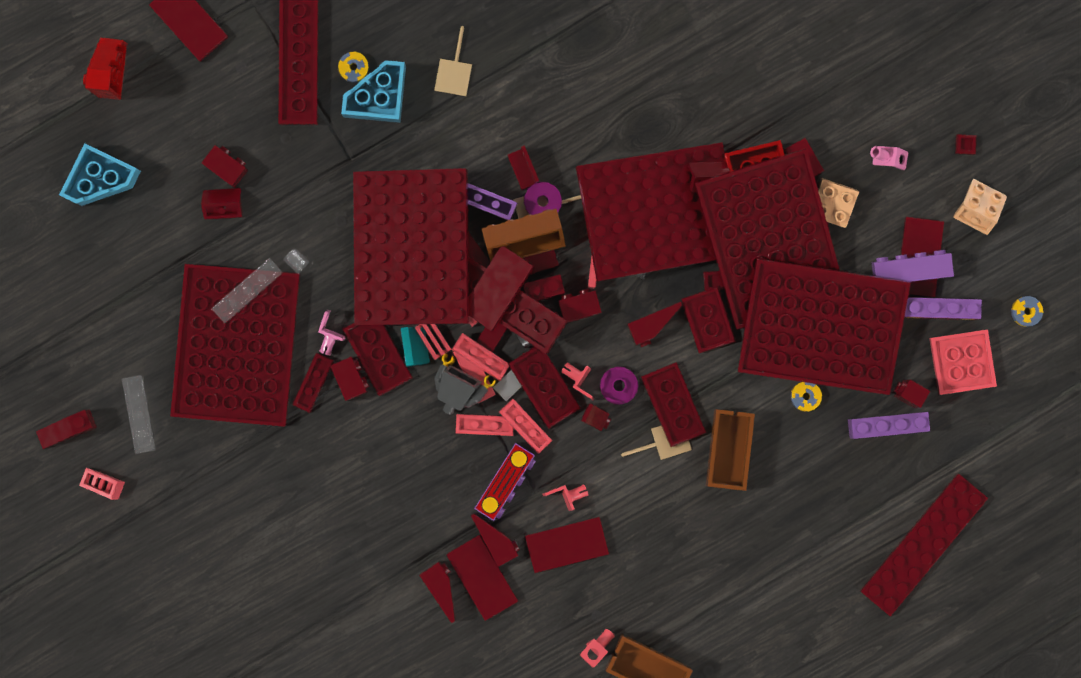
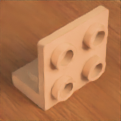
[818,178,859,228]
[953,179,1007,235]

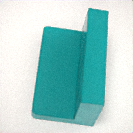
[401,327,430,367]

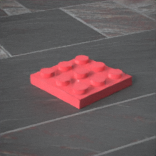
[929,329,997,395]

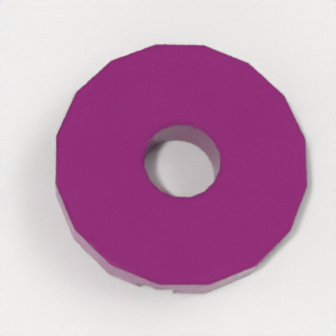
[524,182,562,215]
[600,367,638,405]

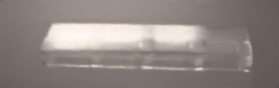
[212,258,283,323]
[122,375,155,454]

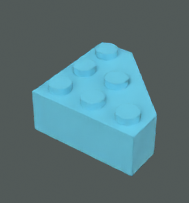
[341,60,406,123]
[59,143,141,206]

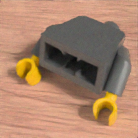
[434,354,496,414]

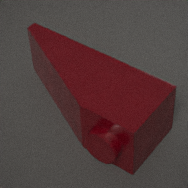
[627,302,682,347]
[580,403,611,431]
[36,410,97,449]
[471,513,520,567]
[419,561,456,623]

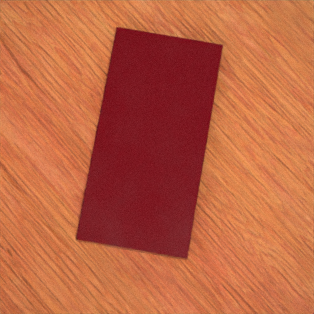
[149,0,228,62]
[900,217,944,298]
[469,246,535,331]
[343,323,413,396]
[508,346,581,429]
[641,362,706,448]
[525,517,609,573]
[446,535,518,621]

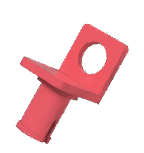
[561,362,595,400]
[542,484,588,511]
[580,629,615,668]

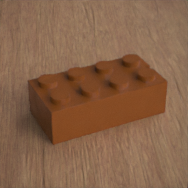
[482,209,566,262]
[706,409,755,491]
[605,634,693,678]

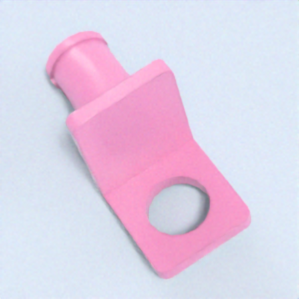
[870,146,908,170]
[318,310,346,355]

